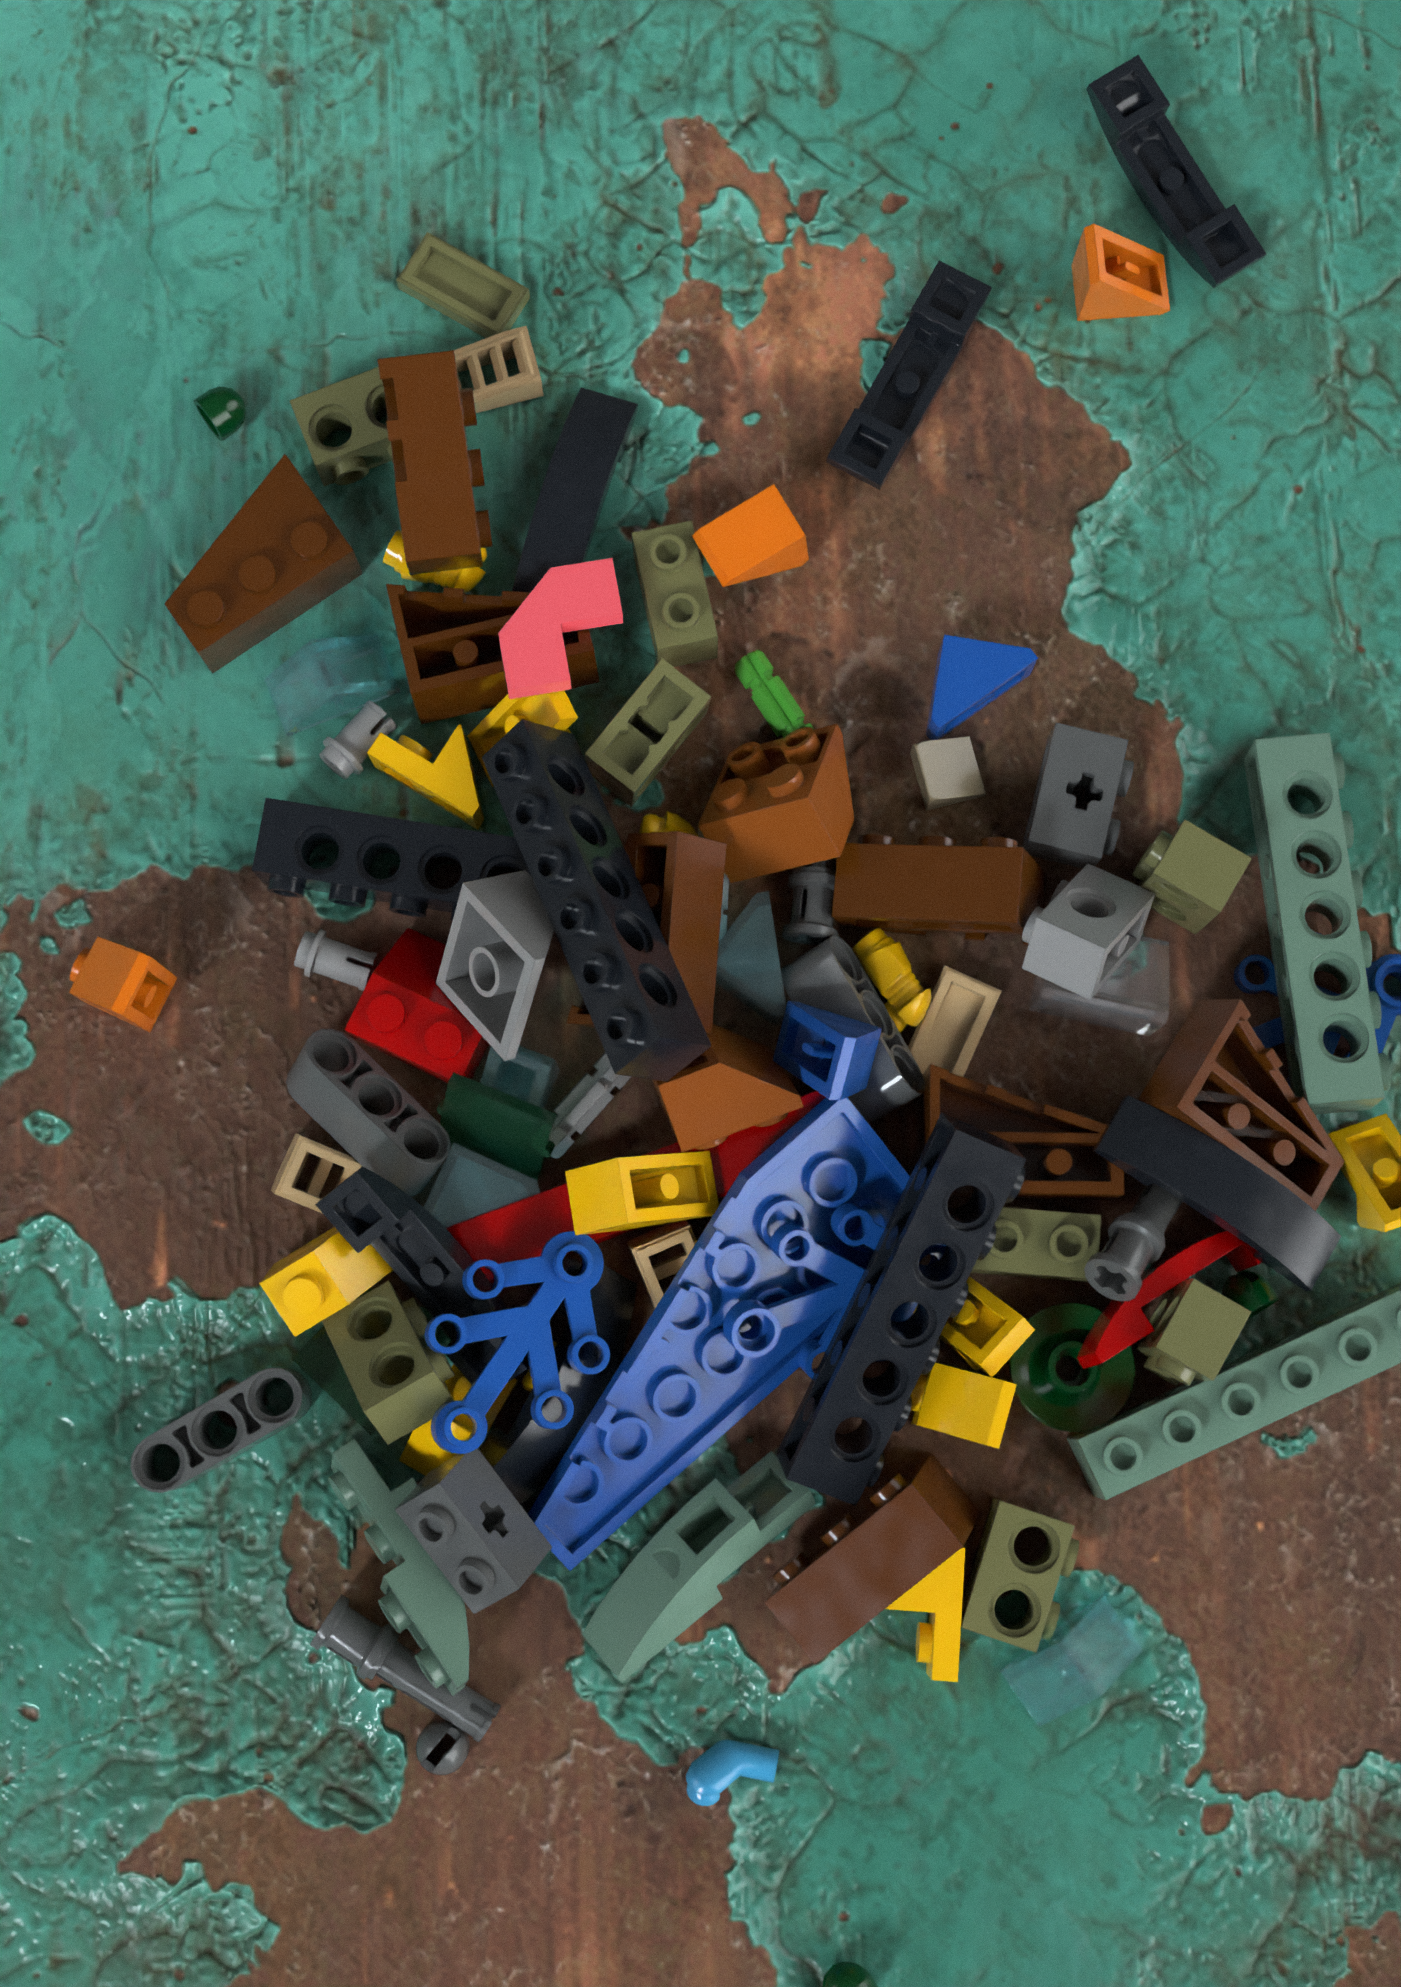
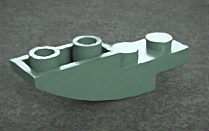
[328,1439,469,1696]
[582,1451,816,1683]

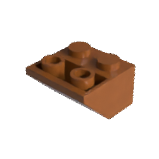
[698,723,855,883]
[652,1024,803,1153]

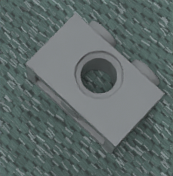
[1022,863,1155,1000]

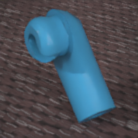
[686,1739,779,1806]

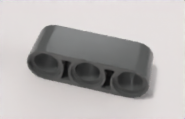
[781,935,925,1124]
[286,1029,451,1196]
[130,1368,312,1493]

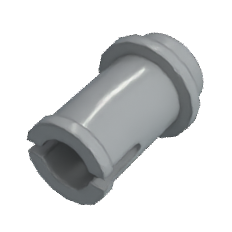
[319,700,397,780]
[294,929,378,991]

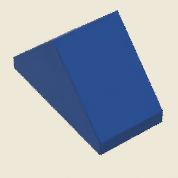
[926,635,1038,740]
[773,1001,882,1101]

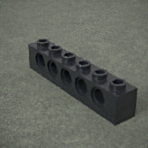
[482,719,712,1082]
[252,798,532,921]
[776,1112,1026,1506]

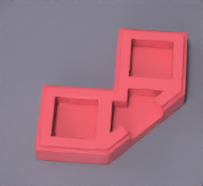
[498,558,623,699]

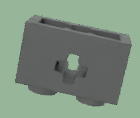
[1022,722,1134,868]
[395,1448,552,1614]

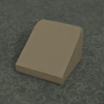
[910,736,986,811]

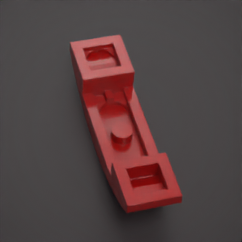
[1077,1231,1262,1369]

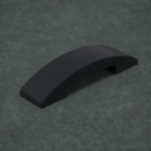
[1086,55,1266,288]
[826,260,992,490]
[512,387,638,592]
[1093,1095,1341,1291]
[315,1166,529,1385]
[480,1263,637,1505]

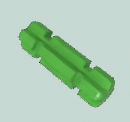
[735,650,814,738]

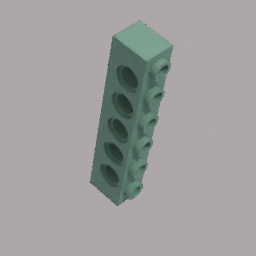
[1244,733,1391,1115]
[1067,1283,1401,1500]

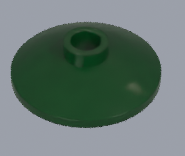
[1009,1303,1135,1432]

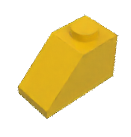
[565,1151,719,1235]
[259,1227,393,1337]
[910,1362,1017,1449]

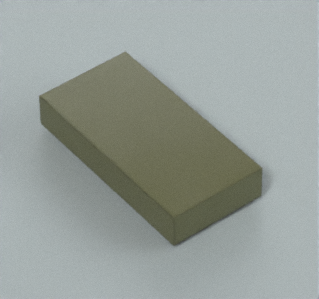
[396,232,530,338]

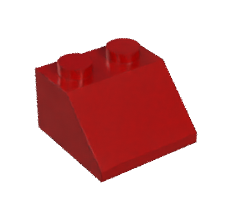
[344,928,489,1092]

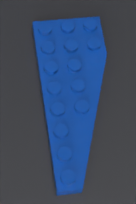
[528,1097,910,1571]

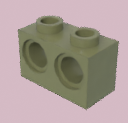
[289,367,393,487]
[631,520,718,667]
[584,658,711,807]
[1132,819,1252,935]
[971,1207,1101,1282]
[1133,1278,1251,1386]
[322,1281,455,1445]
[961,1498,1079,1653]

